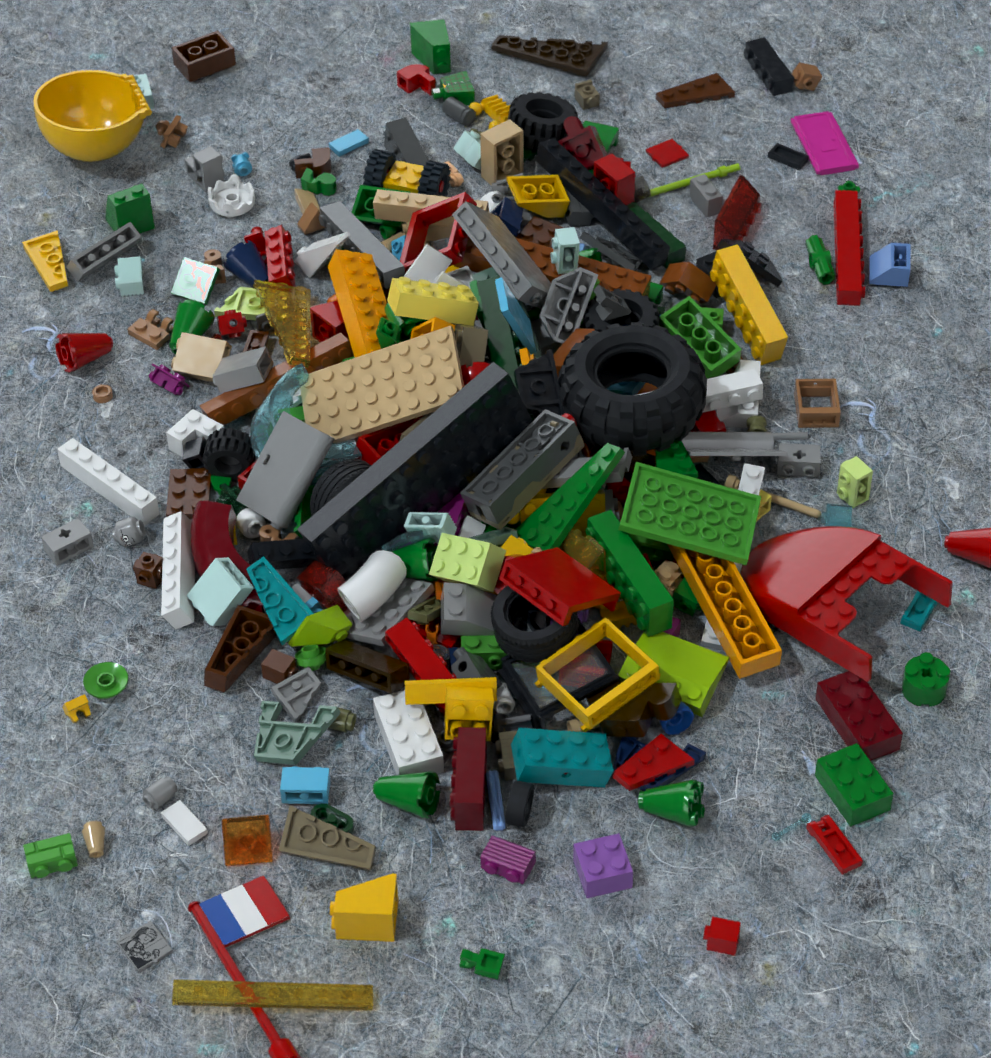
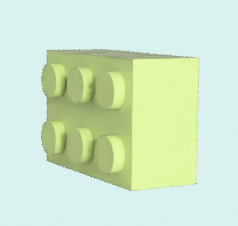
[429,533,506,592]

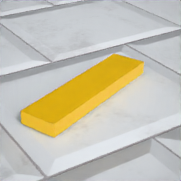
[405,677,497,705]

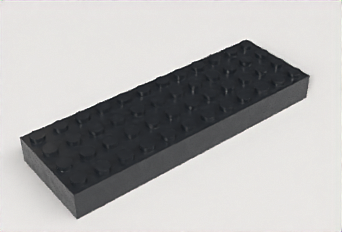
[297,362,533,587]

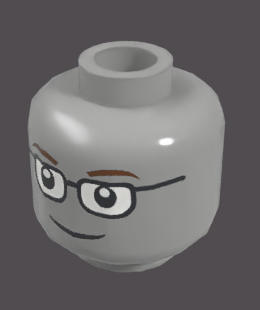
[112,517,146,547]

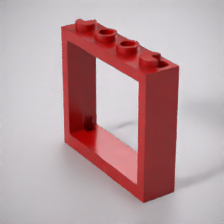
[400,192,477,274]

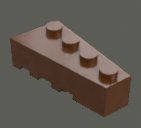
[204,605,277,693]

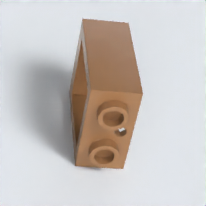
[794,379,841,428]

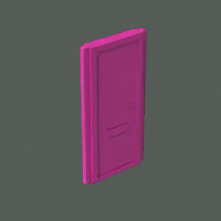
[790,111,859,176]

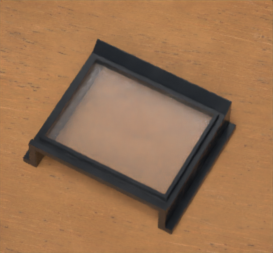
[498,618,621,730]

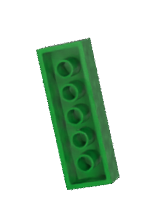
[585,509,674,637]

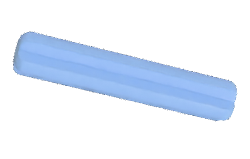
[486,770,506,831]

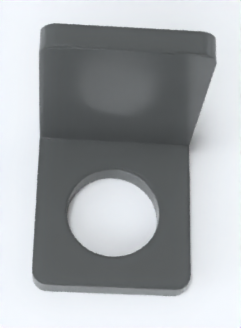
[250,310,277,333]

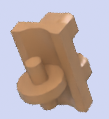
[156,115,188,148]

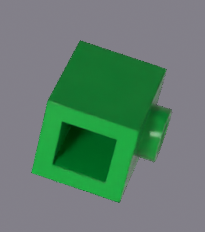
[672,577,702,617]

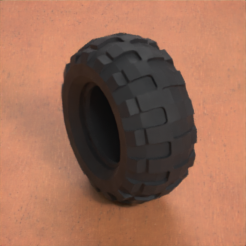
[558,322,707,456]

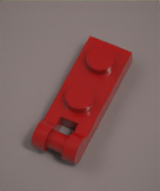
[806,815,863,875]

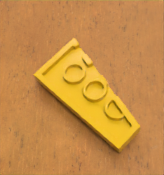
[22,230,68,292]

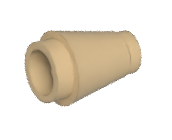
[82,821,105,858]

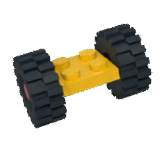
[363,149,451,197]

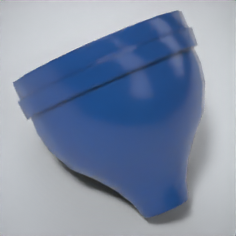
[659,702,694,735]

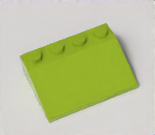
[618,632,730,717]

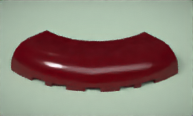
[191,501,264,613]

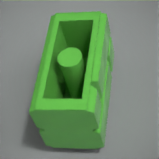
[23,833,78,878]

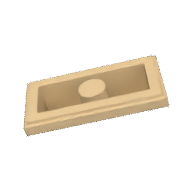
[294,189,320,215]

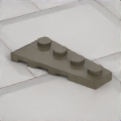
[279,805,377,870]

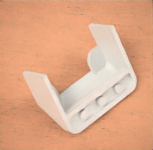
[404,244,466,286]

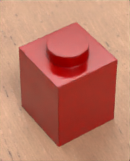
[703,916,741,956]

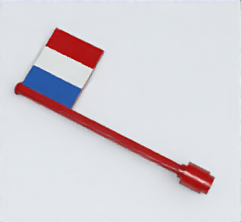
[188,875,301,1058]

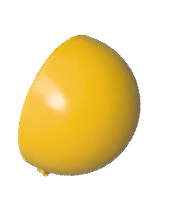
[33,70,152,162]

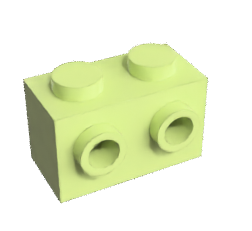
[837,456,873,508]

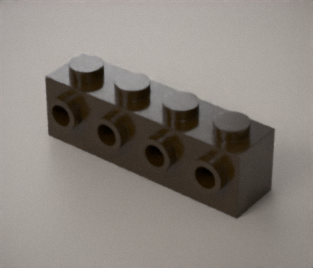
[325,639,410,694]

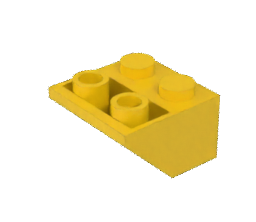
[445,686,494,741]

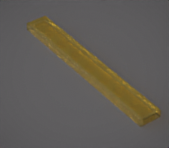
[172,979,373,1010]

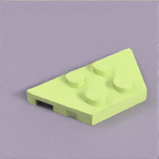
[214,287,289,323]

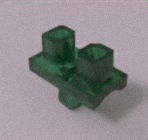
[216,483,248,517]

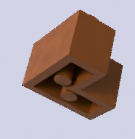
[659,261,716,304]

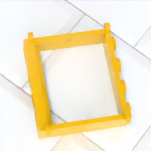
[534,617,661,732]

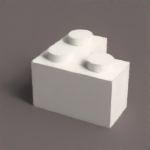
[166,409,224,457]

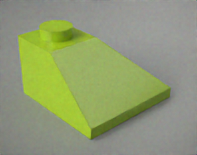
[288,605,353,647]

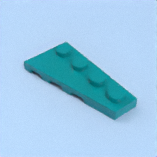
[246,556,314,645]

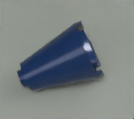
[223,240,272,289]

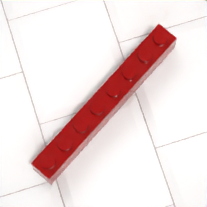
[833,190,865,306]

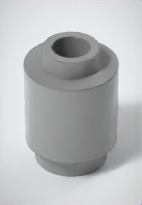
[142,776,178,809]

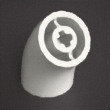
[337,550,407,622]

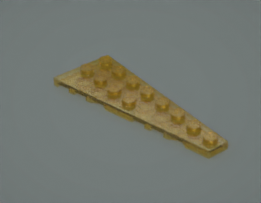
[253,279,311,368]

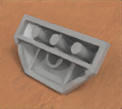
[539,267,598,345]

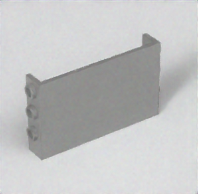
[452,201,551,310]

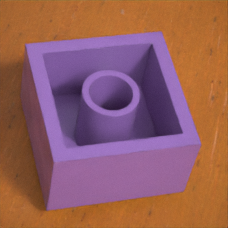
[573,833,633,899]

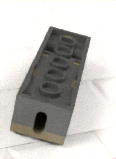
[460,409,585,530]

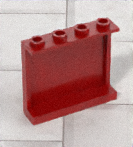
[499,547,621,626]

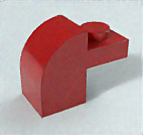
[397,64,436,96]

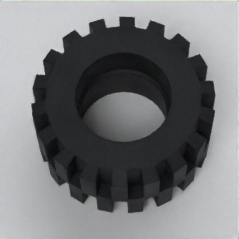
[203,428,258,481]

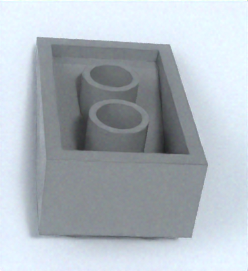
[441,582,497,636]

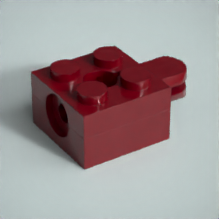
[558,116,608,170]

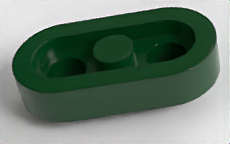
[311,803,354,834]

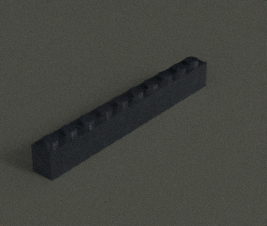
[535,138,670,270]

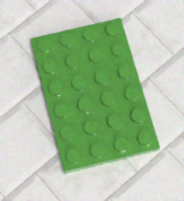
[618,462,761,565]

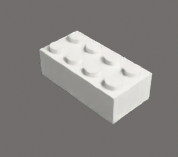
[373,690,444,775]

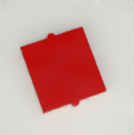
[646,139,689,168]

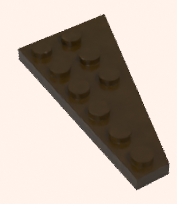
[491,35,608,77]

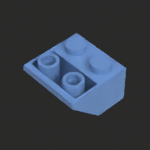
[869,243,911,287]

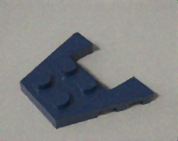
[612,737,706,791]

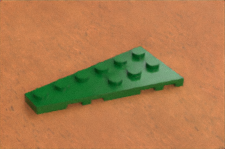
[515,443,625,551]

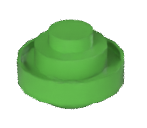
[295,645,326,671]

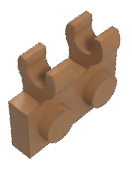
[127,309,174,350]

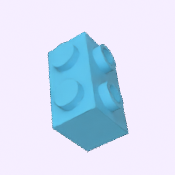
[280,766,330,804]

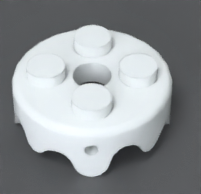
[208,174,255,218]

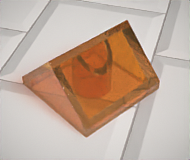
[221,814,273,866]

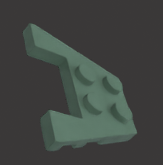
[254,700,340,765]

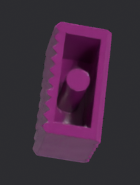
[480,835,536,884]

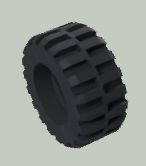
[508,92,578,151]
[583,289,660,332]

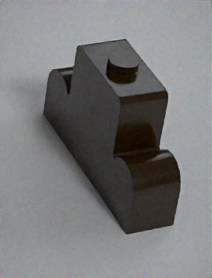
[586,682,682,738]

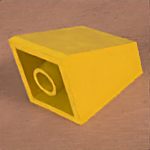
[330,874,399,942]

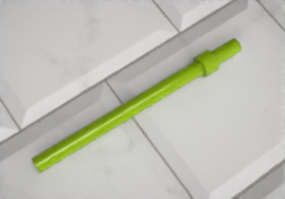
[637,163,740,200]

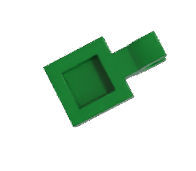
[459,948,505,980]

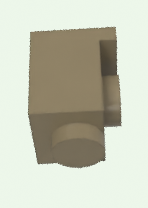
[575,79,600,110]

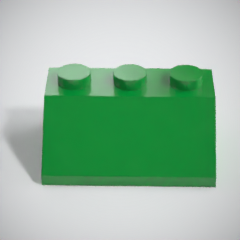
[351,185,411,227]

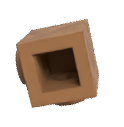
[792,62,822,91]

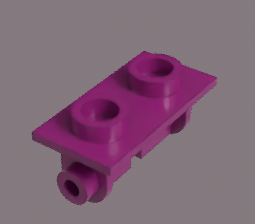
[149,363,190,395]

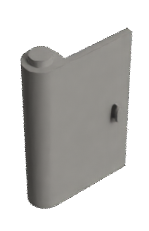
[236,411,334,531]
[682,432,787,461]

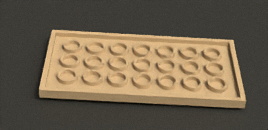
[298,326,464,446]

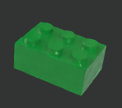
[815,743,894,827]

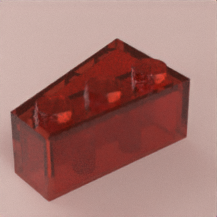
[297,560,348,612]

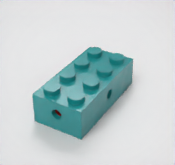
[511,728,614,788]

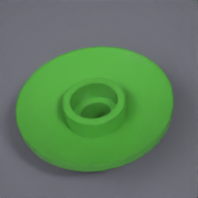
[83,662,128,698]

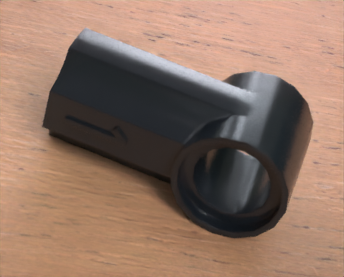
[491,713,535,743]

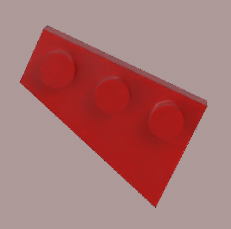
[613,734,695,791]

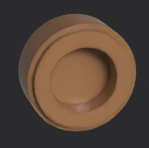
[92,384,113,403]

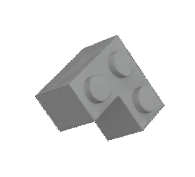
[185,146,225,192]

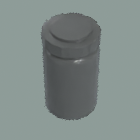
[442,97,476,126]

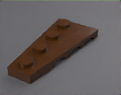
[655,73,735,109]

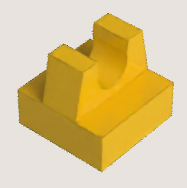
[62,694,91,723]

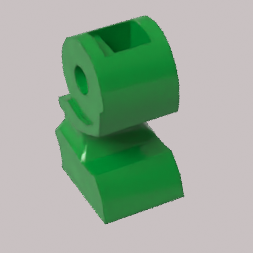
[301,168,337,196]

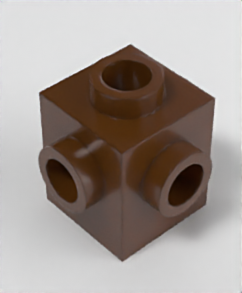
[133,552,163,589]

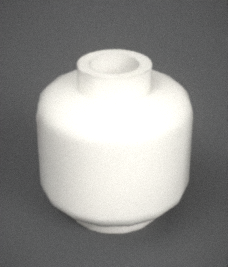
[236,508,266,539]

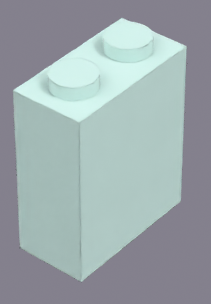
[187,557,254,626]

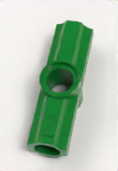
[805,235,835,285]

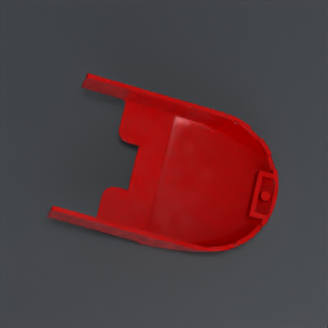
[740,526,953,682]

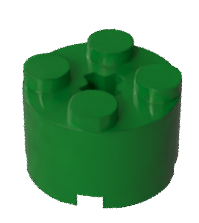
[902,652,950,707]

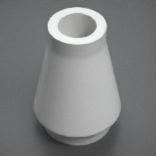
[493,682,515,715]

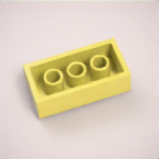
[387,277,479,326]

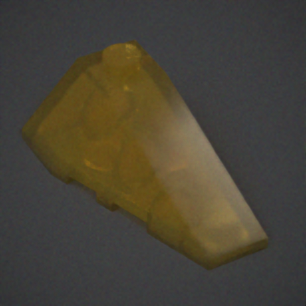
[559,529,606,581]

